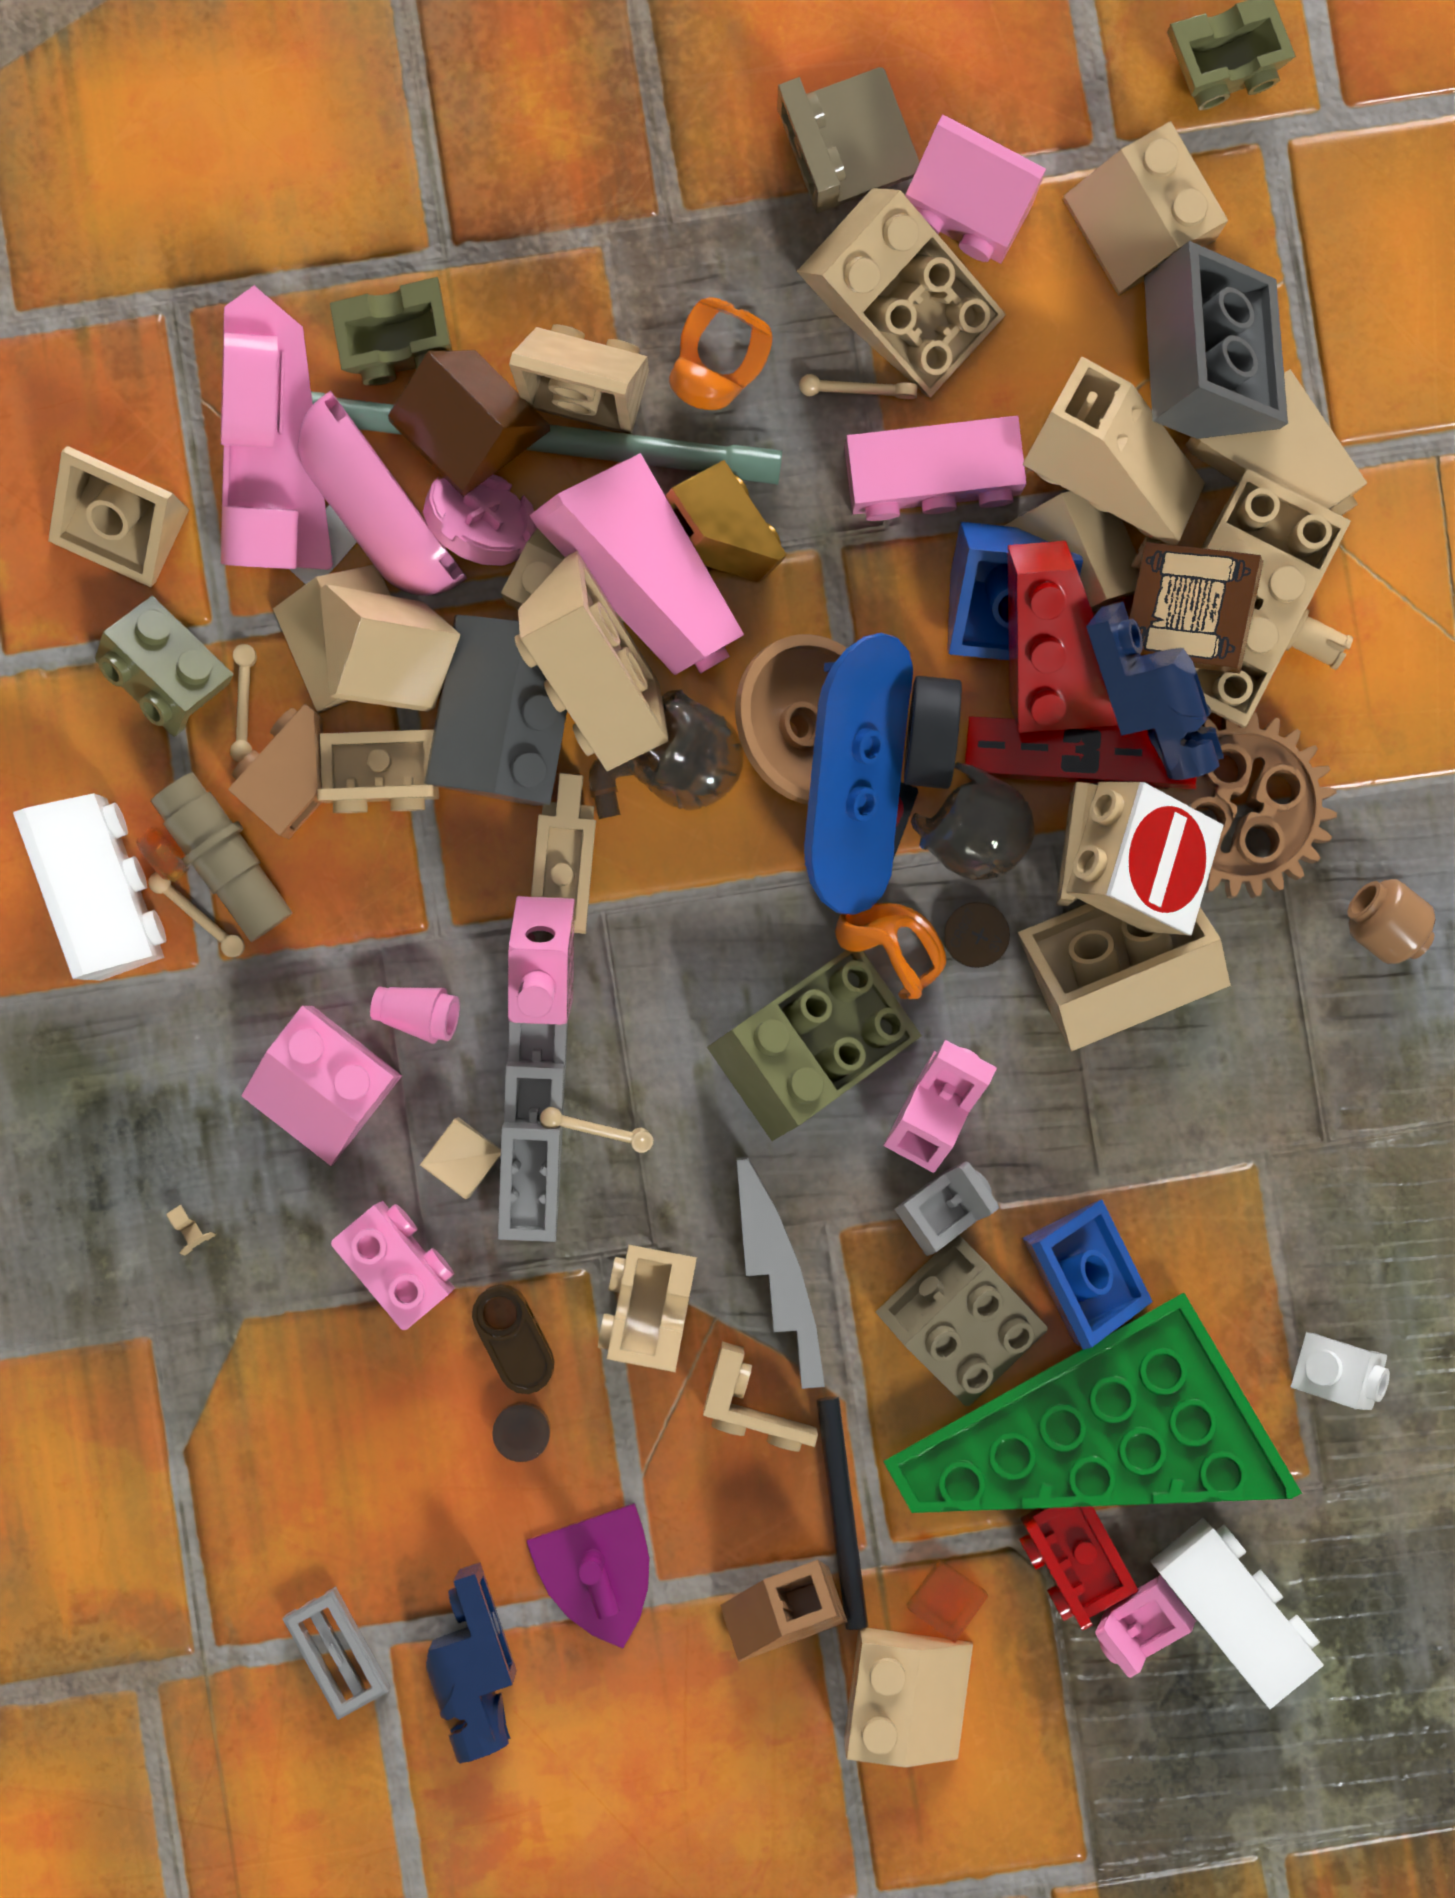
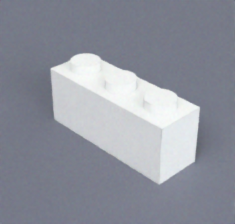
[1150,1518,1324,1709]

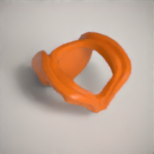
[669,297,773,410]
[835,903,946,1000]

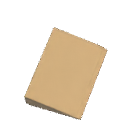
[48,446,189,587]
[1004,491,1140,612]
[273,565,391,714]
[320,584,461,712]

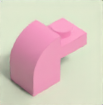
[884,1040,997,1173]

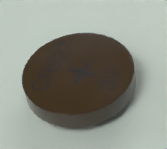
[944,902,1010,968]

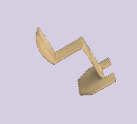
[167,1205,216,1256]

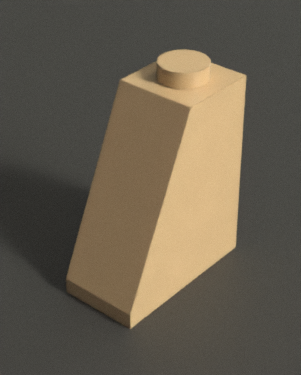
[1185,369,1367,516]

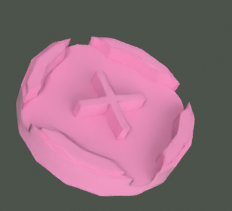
[423,474,537,566]

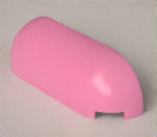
[298,390,467,596]

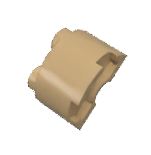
[598,1245,697,1372]

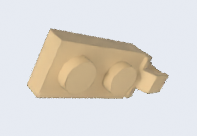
[531,773,596,934]

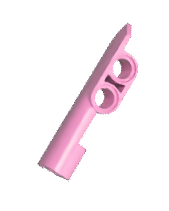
[221,285,333,570]

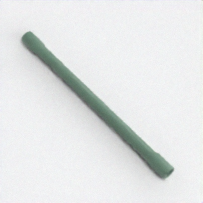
[311,391,783,485]

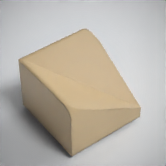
[420,1117,501,1199]

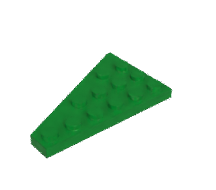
[883,1293,1302,1513]

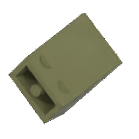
[707,950,922,1141]

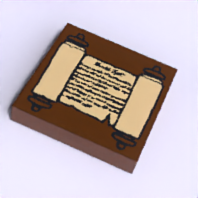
[1129,542,1264,674]

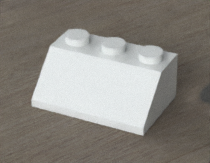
[13,793,167,981]

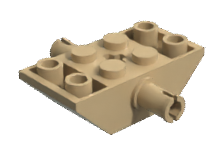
[1130,469,1353,728]

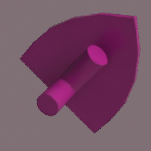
[527,1503,650,1648]

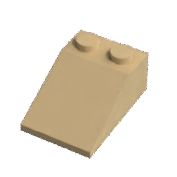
[509,324,649,434]

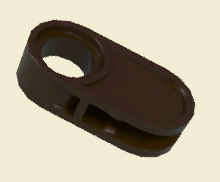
[472,1284,555,1394]

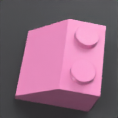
[905,114,1046,264]
[241,1006,402,1166]

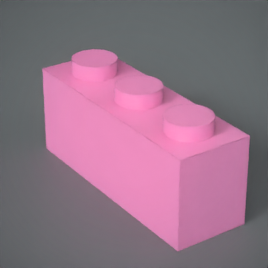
[844,416,1027,521]

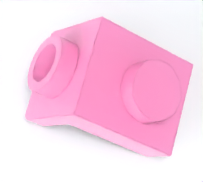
[1095,1575,1196,1678]

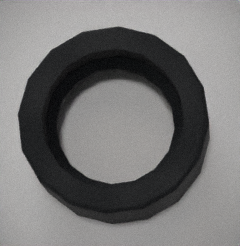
[904,676,962,789]

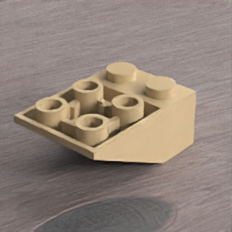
[797,188,1006,398]
[1022,356,1205,545]

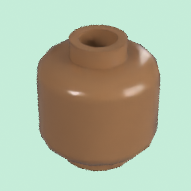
[1347,879,1436,964]

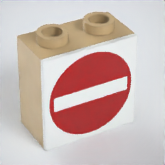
[1066,782,1224,935]

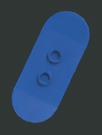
[804,633,913,915]

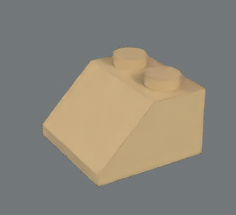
[1062,121,1228,296]
[844,1628,973,1767]

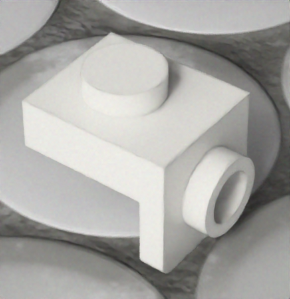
[1291,1332,1390,1410]

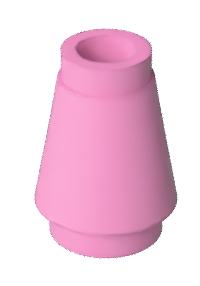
[370,986,460,1044]

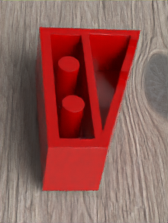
[1008,541,1118,733]

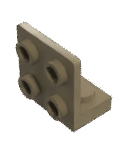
[777,67,920,214]
[875,1235,1048,1406]

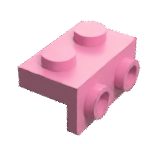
[331,1201,455,1330]

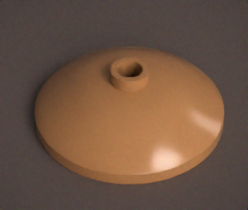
[735,634,846,805]

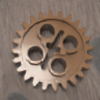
[1158,712,1337,899]

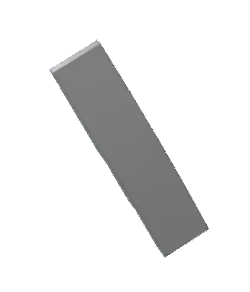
[498,1021,568,1242]
[736,1156,825,1389]

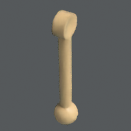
[799,374,918,399]
[230,644,257,762]
[148,871,245,958]
[540,1107,654,1153]

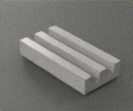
[283,1586,391,1720]

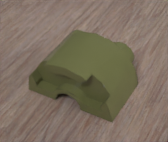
[1167,0,1296,110]
[330,277,452,386]

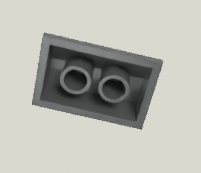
[1144,241,1288,439]
[424,615,567,806]

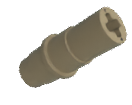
[151,772,293,942]

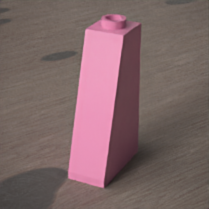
[530,453,744,675]

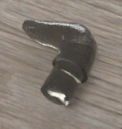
[589,758,650,819]

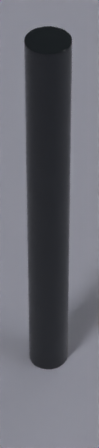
[816,1396,868,1630]

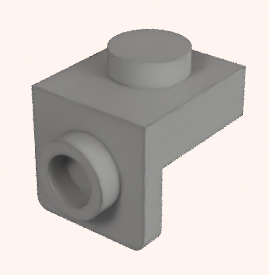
[894,1161,999,1256]

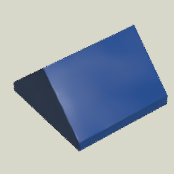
[1022,1199,1153,1350]

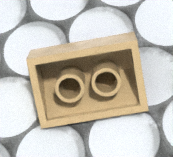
[515,551,668,771]
[1018,904,1231,1052]

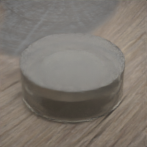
[492,1402,551,1462]

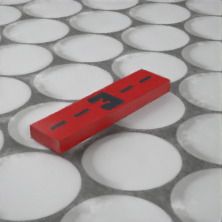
[964,716,1197,789]

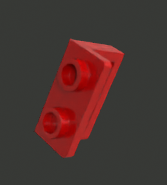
[1019,1506,1139,1631]

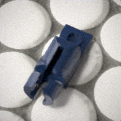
[1086,602,1224,780]
[426,1562,517,1764]

